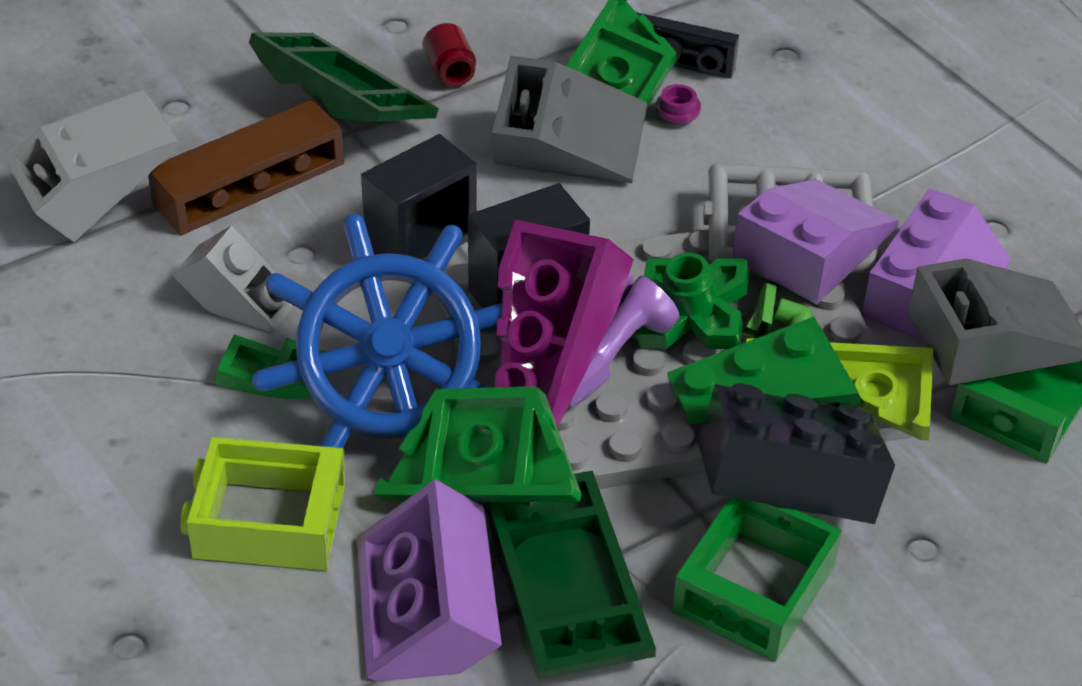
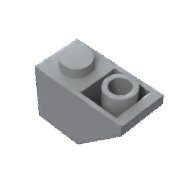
[173,225,293,333]

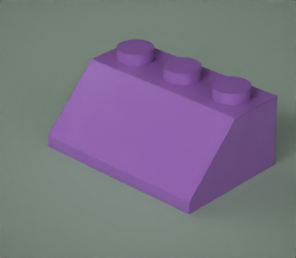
[861,188,1011,341]
[357,479,502,681]

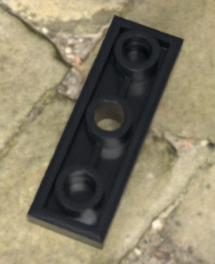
[636,12,739,79]

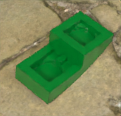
[214,334,328,399]

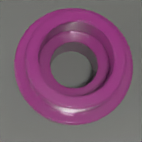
[655,84,701,125]

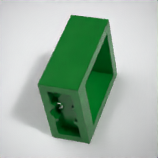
[672,497,842,662]

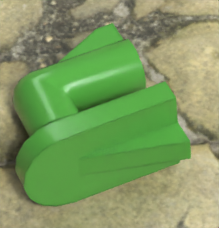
[743,282,813,339]

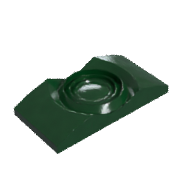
[249,32,439,122]
[486,470,656,680]

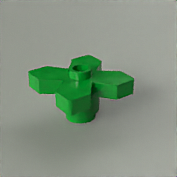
[635,253,749,349]

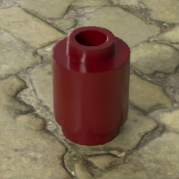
[422,23,476,87]

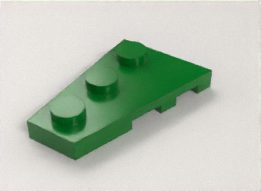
[667,317,860,424]

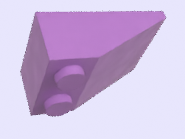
[732,179,899,305]

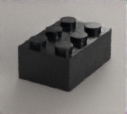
[698,383,895,524]

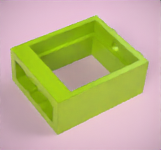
[180,437,346,571]

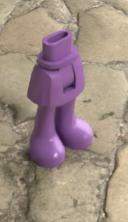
[566,273,680,411]

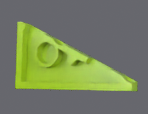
[746,338,933,441]

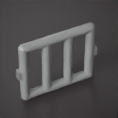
[703,163,878,275]

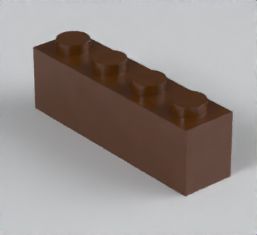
[148,99,344,236]

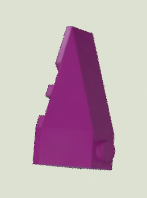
[495,220,634,428]

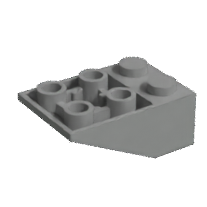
[6,90,181,242]

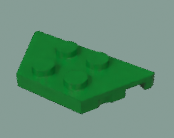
[566,0,676,108]
[374,387,581,502]

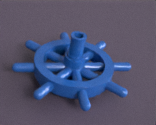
[252,214,502,448]

